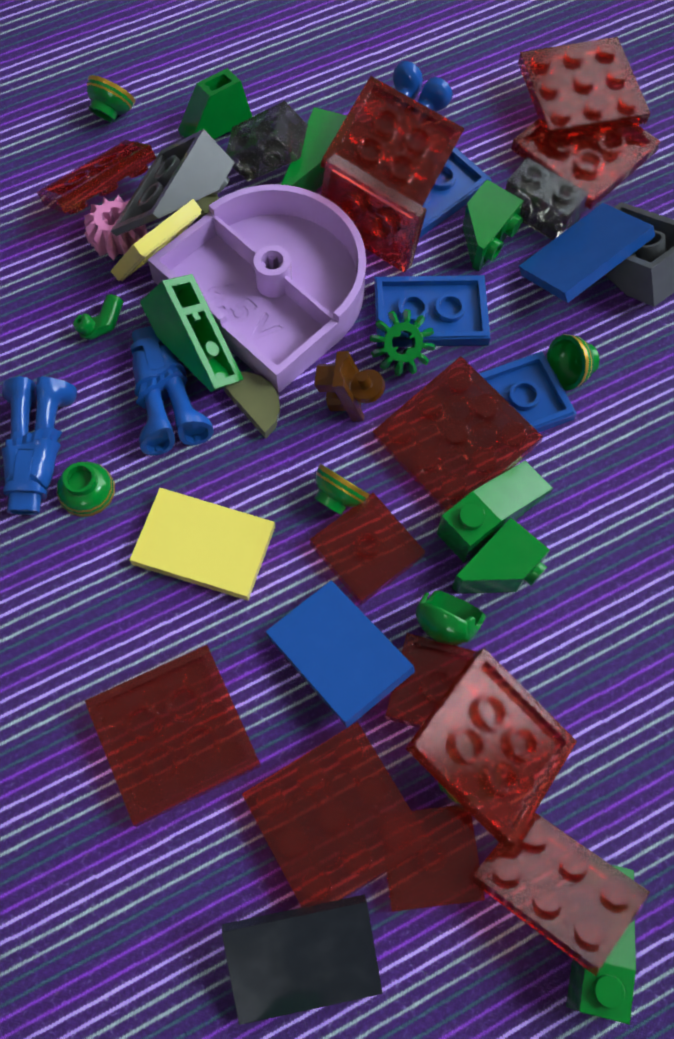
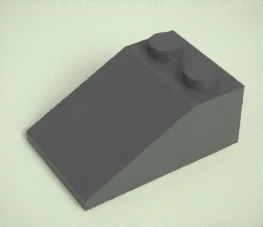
[111,129,235,236]
[605,202,674,307]

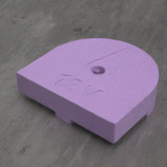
[148,184,366,394]

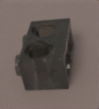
[226,101,308,182]
[505,157,589,240]

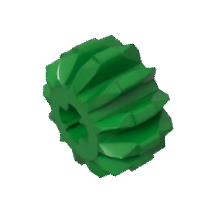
[369,309,435,376]

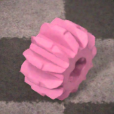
[84,195,148,261]

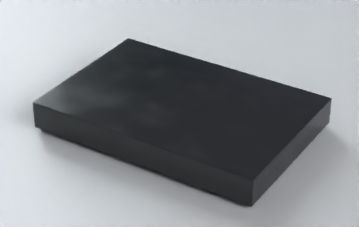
[222,894,383,1025]

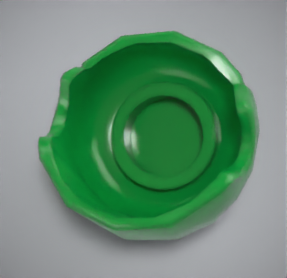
[416,591,486,646]

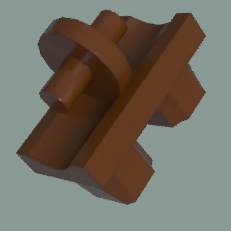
[314,351,385,422]

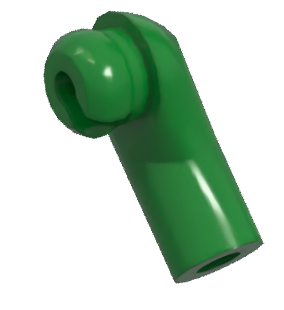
[73,294,123,340]

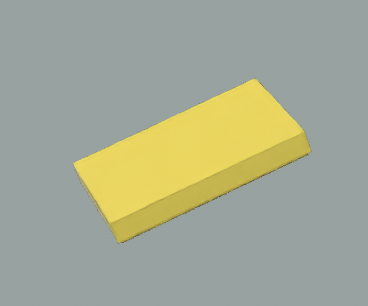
[111,199,202,281]
[130,488,275,601]

